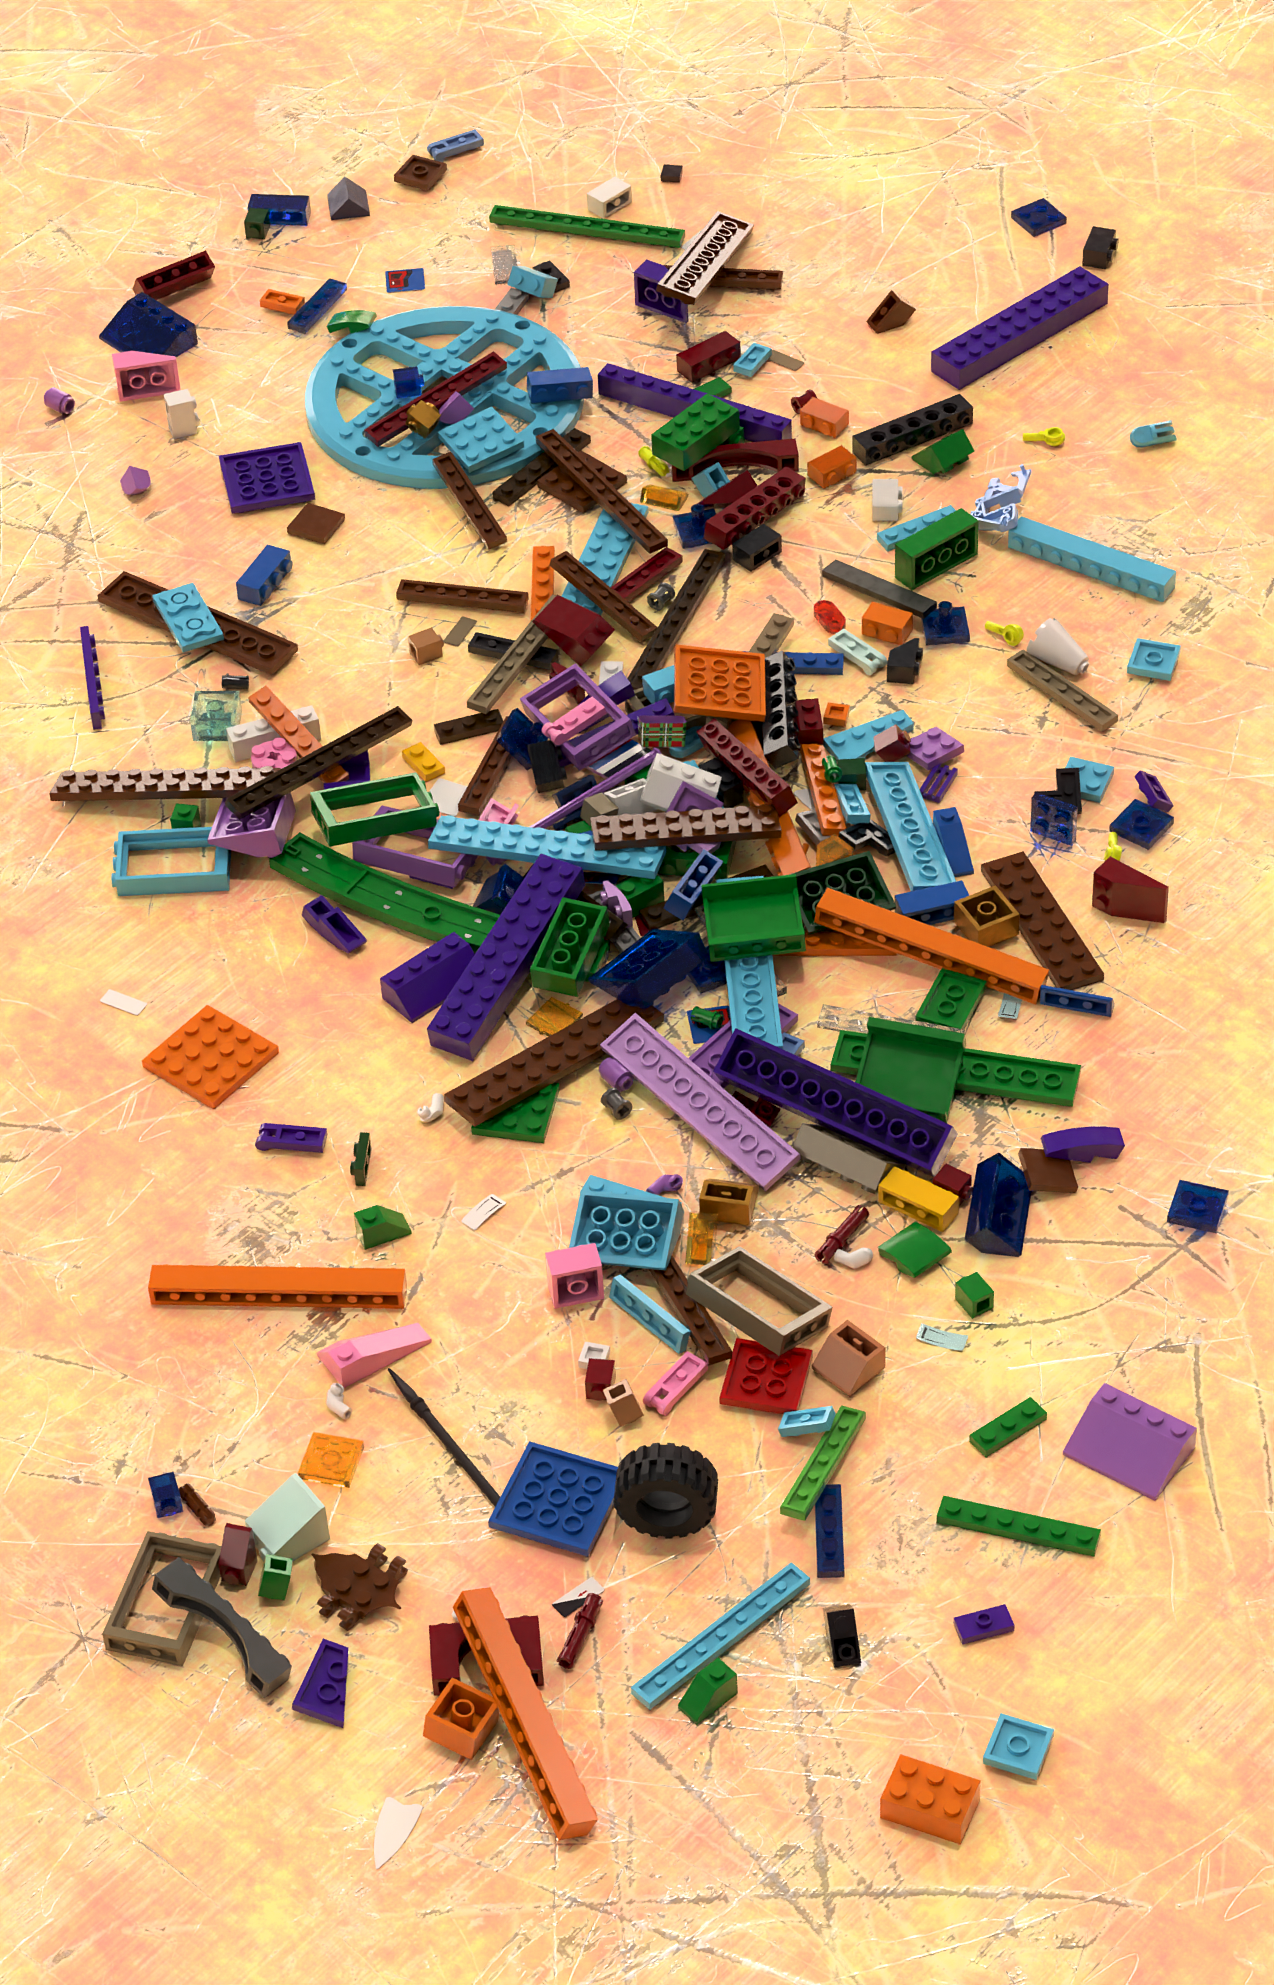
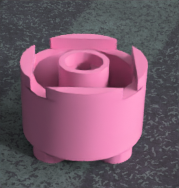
[251,737,297,769]

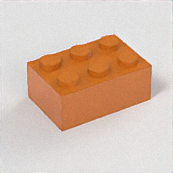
[880,1754,981,1845]

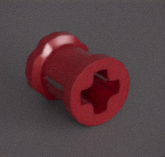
[791,389,817,414]

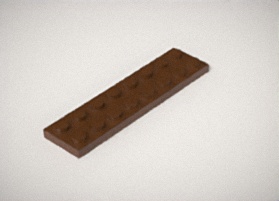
[590,804,781,851]
[981,851,1104,990]

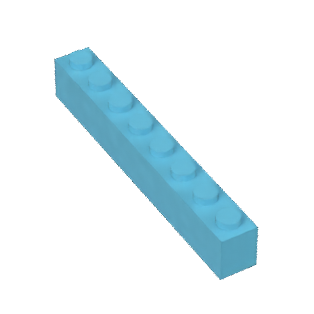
[1008,516,1176,602]

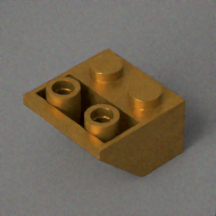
[699,1178,759,1225]

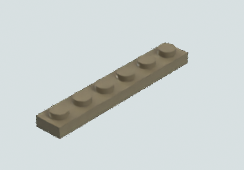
[1007,650,1118,732]

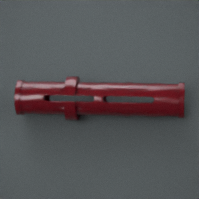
[814,1205,869,1264]
[557,1593,603,1669]

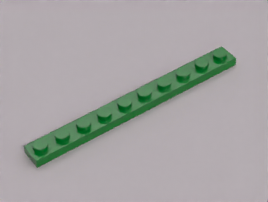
[489,205,685,248]

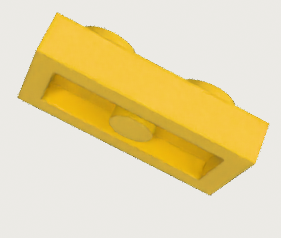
[402,742,445,782]

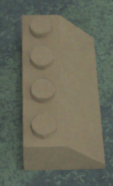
[792,1123,906,1194]

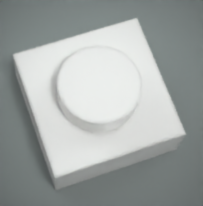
[578,1342,610,1369]

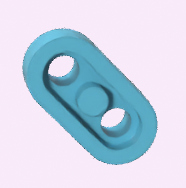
[669,726,704,758]

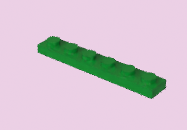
[936,1495,1101,1557]

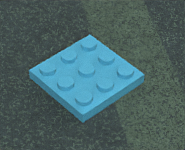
[438,407,524,473]

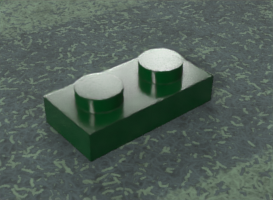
[350,1132,372,1186]

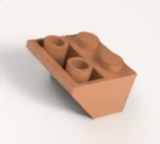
[812,1319,886,1397]

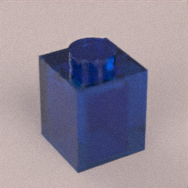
[392,366,424,399]
[148,1471,183,1518]

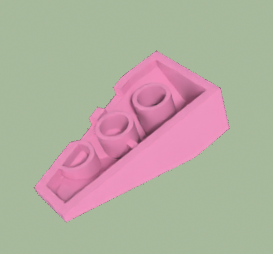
[317,1323,432,1388]

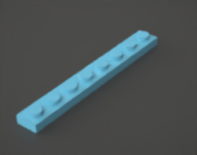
[631,1562,810,1710]

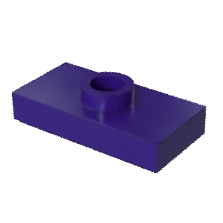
[953,1604,1015,1645]

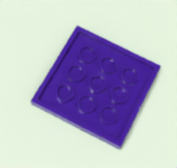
[218,442,315,514]

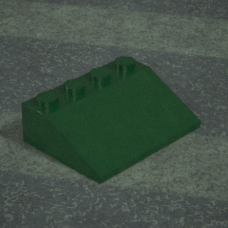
[789,851,896,935]

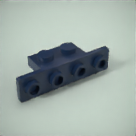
[546,775,624,831]

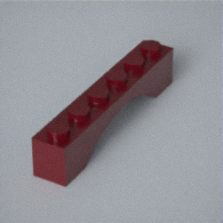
[670,438,799,482]

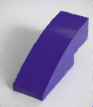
[579,671,635,733]
[302,895,367,954]
[1040,1126,1125,1163]

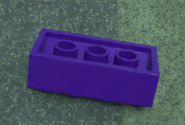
[380,932,475,1023]

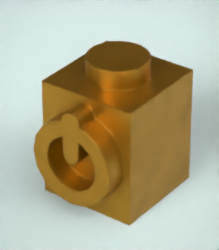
[405,400,441,439]

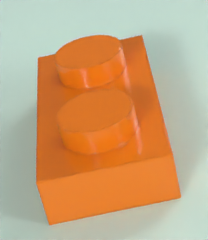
[259,289,305,315]

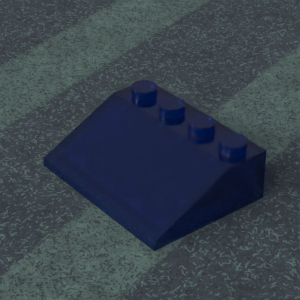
[99,292,198,357]
[588,929,709,1008]

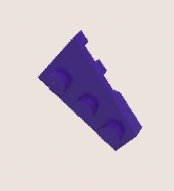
[292,1638,349,1728]

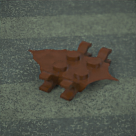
[311,1543,408,1631]

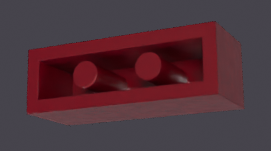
[676,331,741,383]

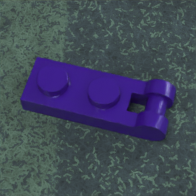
[255,1123,328,1153]

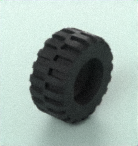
[614,1443,719,1539]

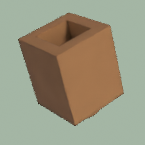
[408,627,444,665]
[603,1379,644,1427]

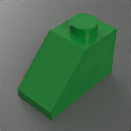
[354,1205,412,1250]
[678,1657,738,1725]

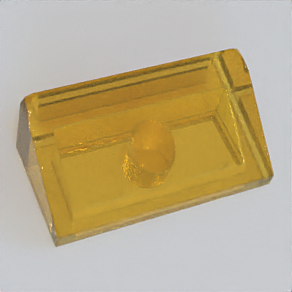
[640,484,689,511]

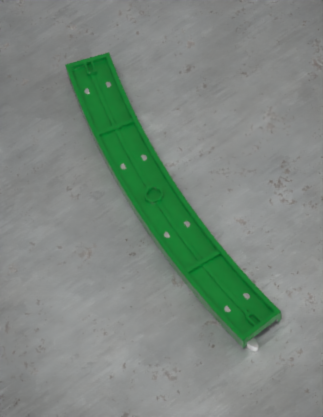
[269,832,610,983]

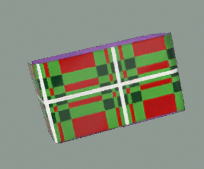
[638,716,687,747]

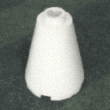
[1026,617,1090,675]

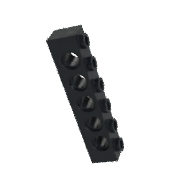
[852,394,973,466]
[762,650,800,769]

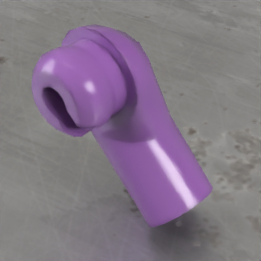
[646,1174,683,1195]

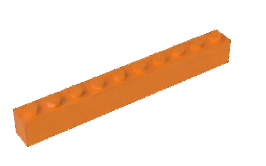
[727,719,811,876]
[814,888,1049,1005]
[148,1264,407,1309]
[453,1587,598,1841]

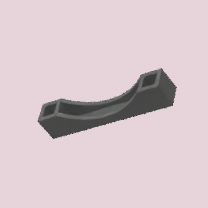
[152,1557,292,1699]

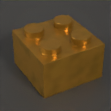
[954,885,1020,947]

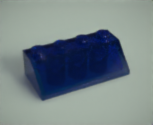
[965,1152,1032,1257]

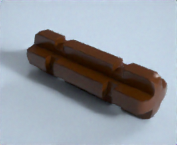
[178,1483,216,1526]

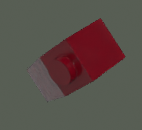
[693,470,758,510]

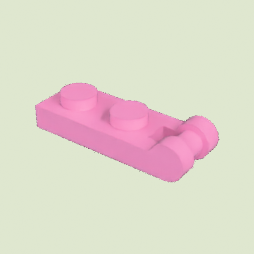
[542,697,607,745]
[643,1351,708,1416]

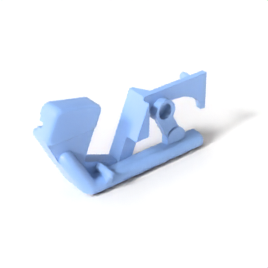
[971,464,1032,532]

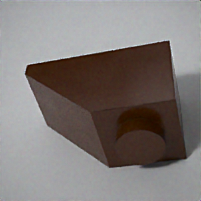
[866,290,916,334]

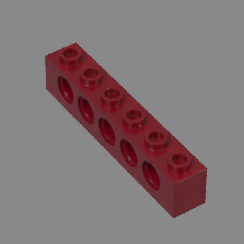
[704,467,806,550]
[697,718,798,817]

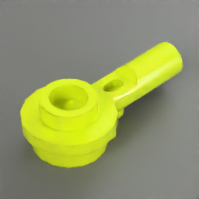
[1023,427,1065,446]
[985,621,1024,646]
[1104,832,1122,861]

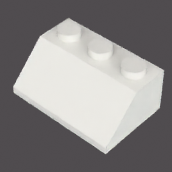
[640,753,722,812]

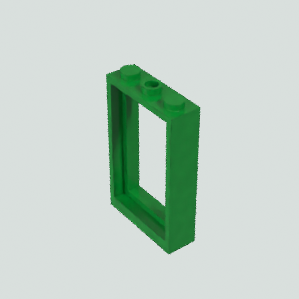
[310,772,440,847]

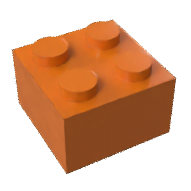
[423,1678,500,1760]

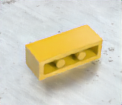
[878,1166,959,1232]

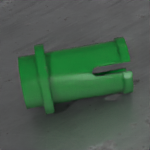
[822,755,842,783]
[691,1006,723,1030]

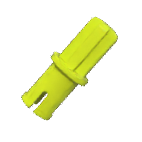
[638,446,670,476]

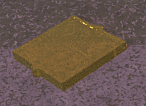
[526,997,583,1037]

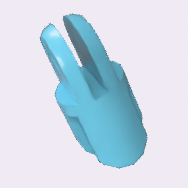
[1130,420,1177,448]

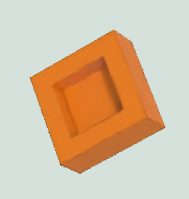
[823,702,850,727]

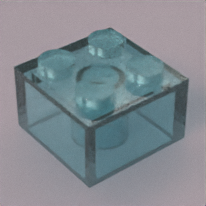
[190,691,242,741]

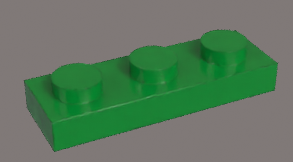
[969,1396,1047,1458]

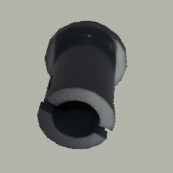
[221,673,249,691]

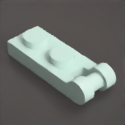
[828,629,888,676]

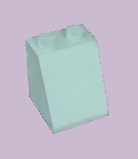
[245,1473,330,1562]

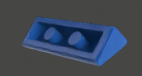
[1040,985,1115,1017]

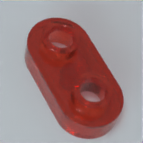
[813,600,846,634]

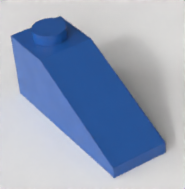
[933,807,974,877]

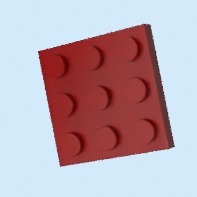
[719,1338,813,1414]

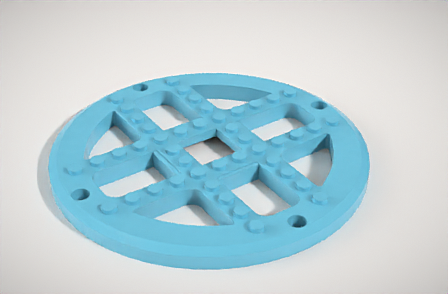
[305,306,584,489]

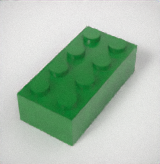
[651,393,740,471]
[895,508,979,591]
[530,897,610,997]

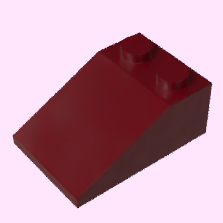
[532,594,615,667]
[751,698,824,751]
[1092,856,1169,923]

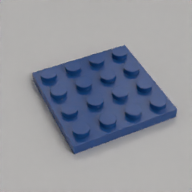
[488,1441,618,1557]

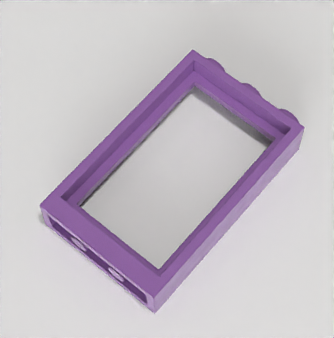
[520,663,636,771]
[352,805,479,887]

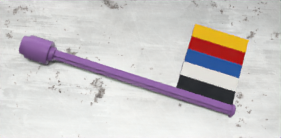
[485,739,662,866]

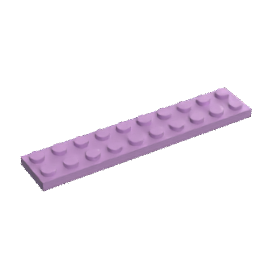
[600,1013,801,1192]

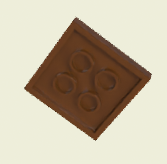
[537,450,627,514]

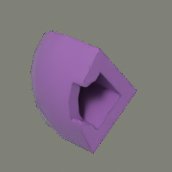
[439,392,474,424]
[120,465,151,495]

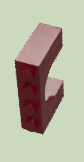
[429,1615,544,1696]

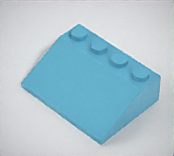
[569,1190,684,1270]

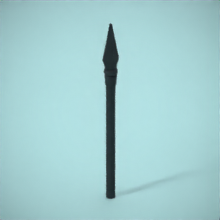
[388,1368,500,1506]

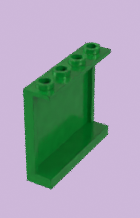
[701,874,806,962]
[855,1017,966,1123]

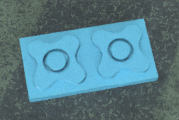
[152,583,224,652]

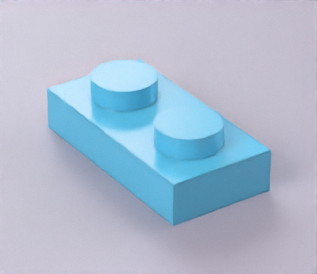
[733,343,772,377]
[778,1406,836,1437]

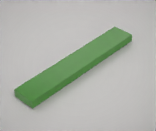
[780,1405,866,1521]

